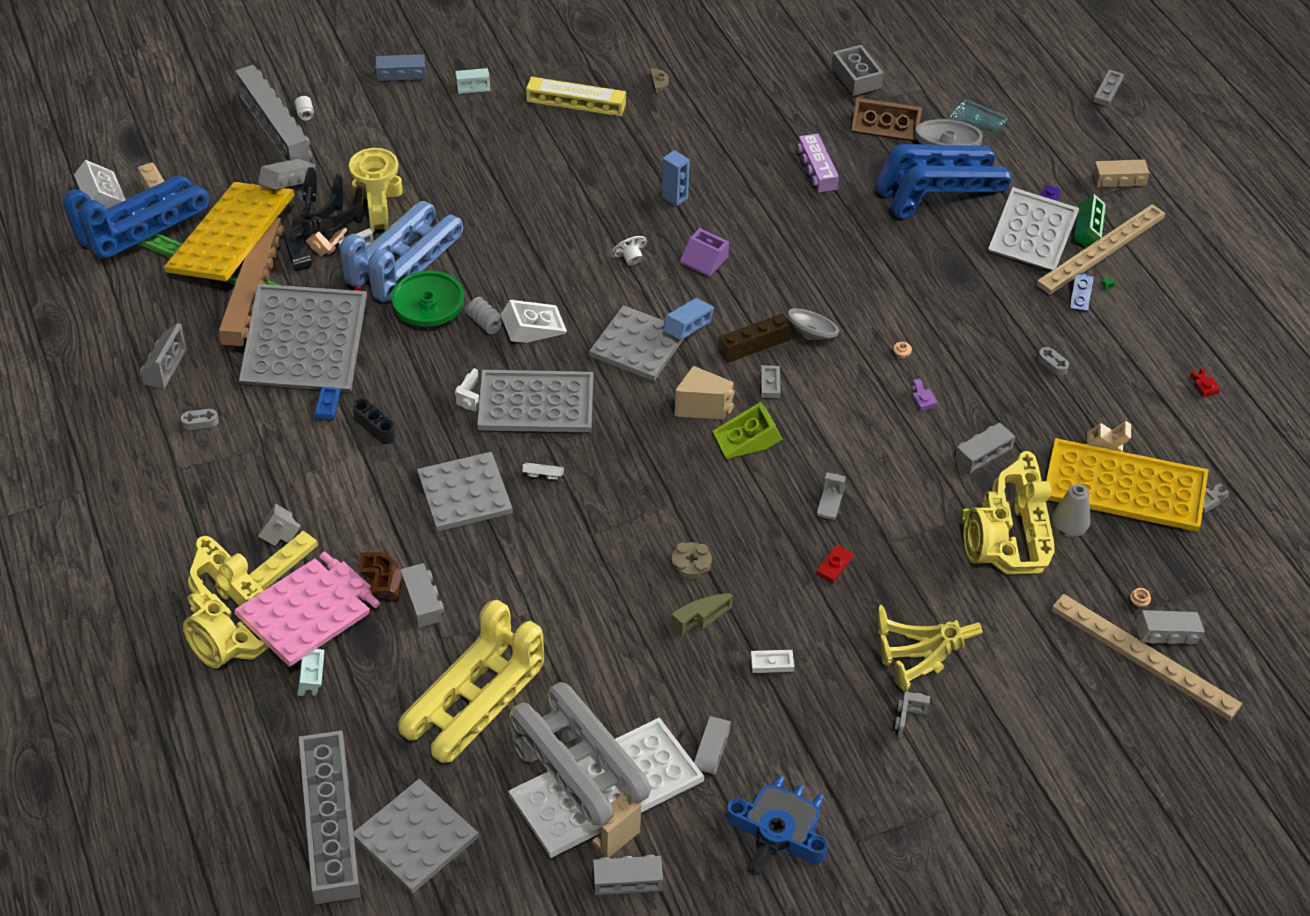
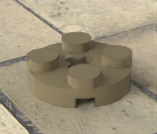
[672,542,712,579]

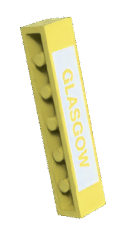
[526,77,626,116]

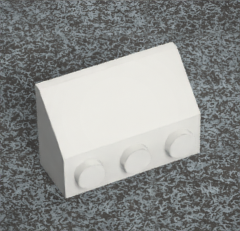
[74,160,125,209]

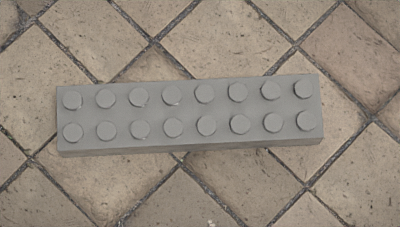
[235,65,312,163]
[299,731,361,904]

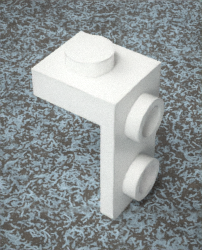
[455,368,479,412]

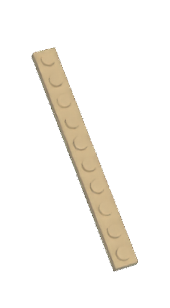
[1037,204,1165,295]
[1052,594,1242,721]

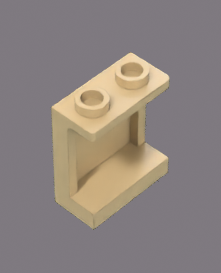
[592,794,641,858]

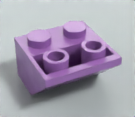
[680,228,729,277]

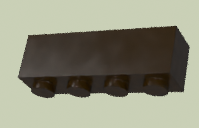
[718,313,792,363]

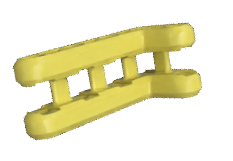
[398,600,544,763]

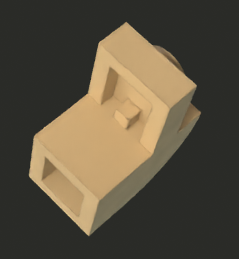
[1087,421,1131,452]

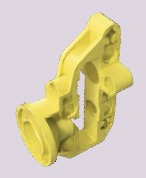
[349,148,403,232]
[963,451,1054,575]
[183,536,269,668]

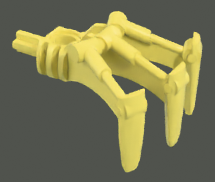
[878,605,983,692]

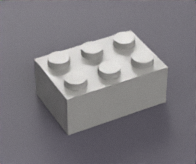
[831,45,884,96]

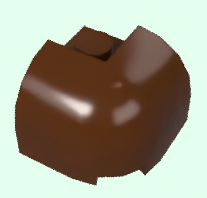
[358,552,402,601]

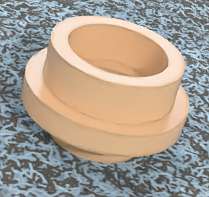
[893,342,912,359]
[1130,588,1151,607]

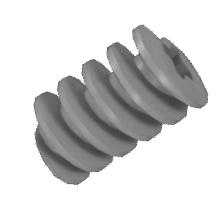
[465,297,502,334]

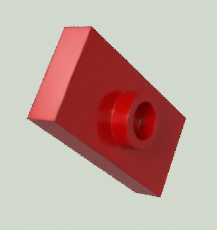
[816,545,854,584]

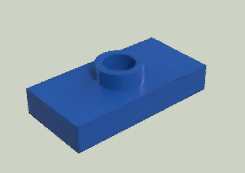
[315,387,341,420]

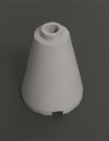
[1051,484,1091,537]

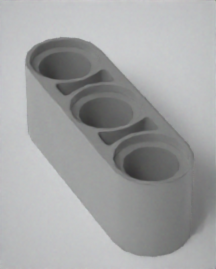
[694,716,731,775]

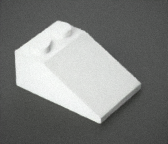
[501,300,567,343]

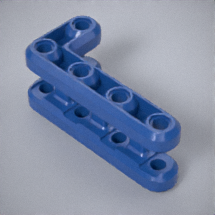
[875,144,1012,219]
[63,175,210,259]

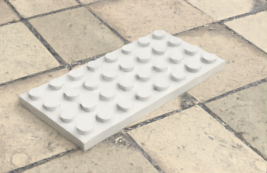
[508,718,704,858]

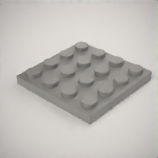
[589,305,684,381]
[417,452,513,531]
[354,779,479,894]

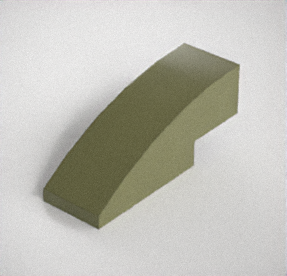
[671,593,733,635]

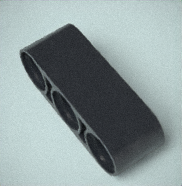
[283,230,312,270]
[353,399,395,444]

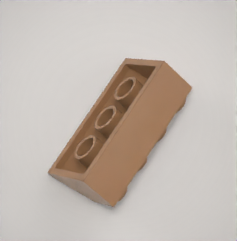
[851,98,922,140]

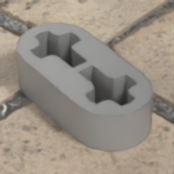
[1038,347,1069,376]
[181,409,219,430]

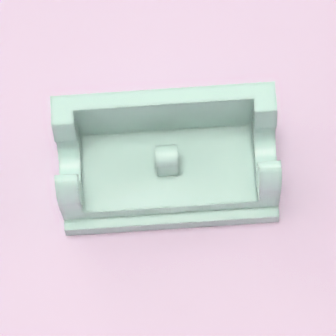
[456,68,490,94]
[297,649,324,696]

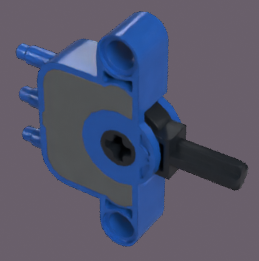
[726,776,828,875]

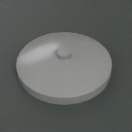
[916,119,983,146]

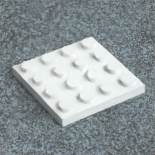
[988,187,1079,271]

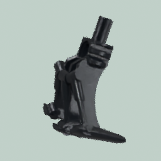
[288,167,363,239]

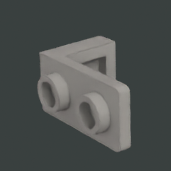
[817,472,846,520]
[895,692,930,738]

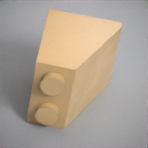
[675,366,735,419]

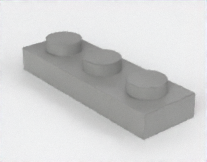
[1093,70,1124,107]

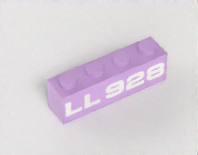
[796,134,839,192]

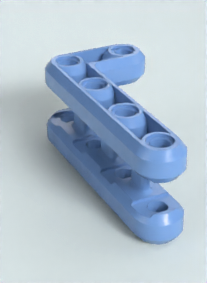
[340,201,463,302]

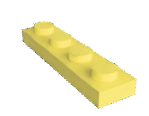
[249,531,318,590]

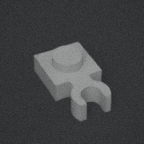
[1202,484,1229,513]

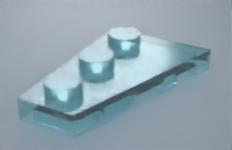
[949,99,1009,131]

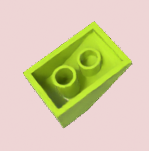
[713,402,783,459]

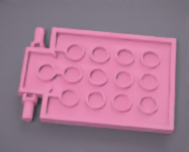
[235,552,380,667]

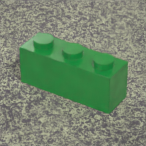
[1074,194,1106,248]

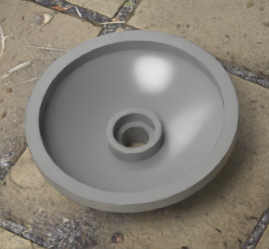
[787,308,839,340]

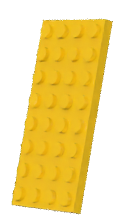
[164,182,295,281]
[1046,438,1208,532]

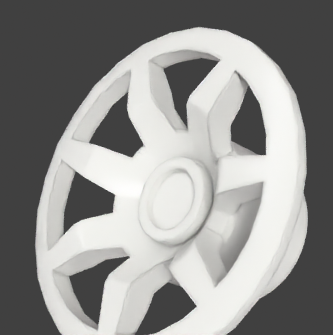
[611,236,647,266]

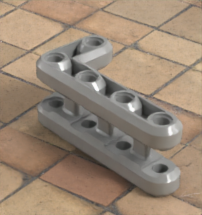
[509,682,651,826]

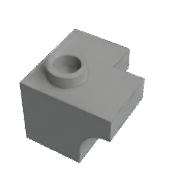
[258,504,300,546]

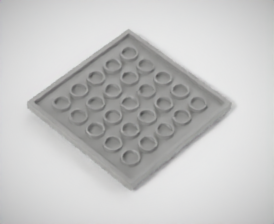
[239,284,367,392]

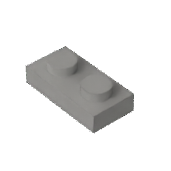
[761,365,780,398]

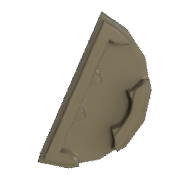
[650,68,669,93]

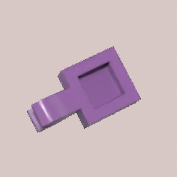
[911,378,938,412]

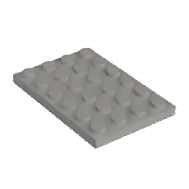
[477,370,593,432]

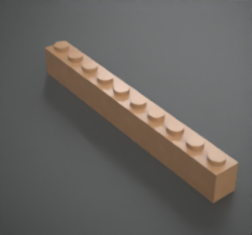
[219,218,284,346]

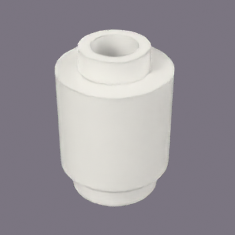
[295,96,314,120]

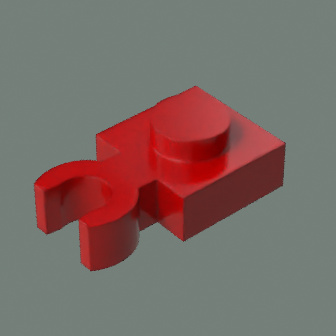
[1190,368,1220,398]

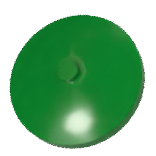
[392,271,464,327]

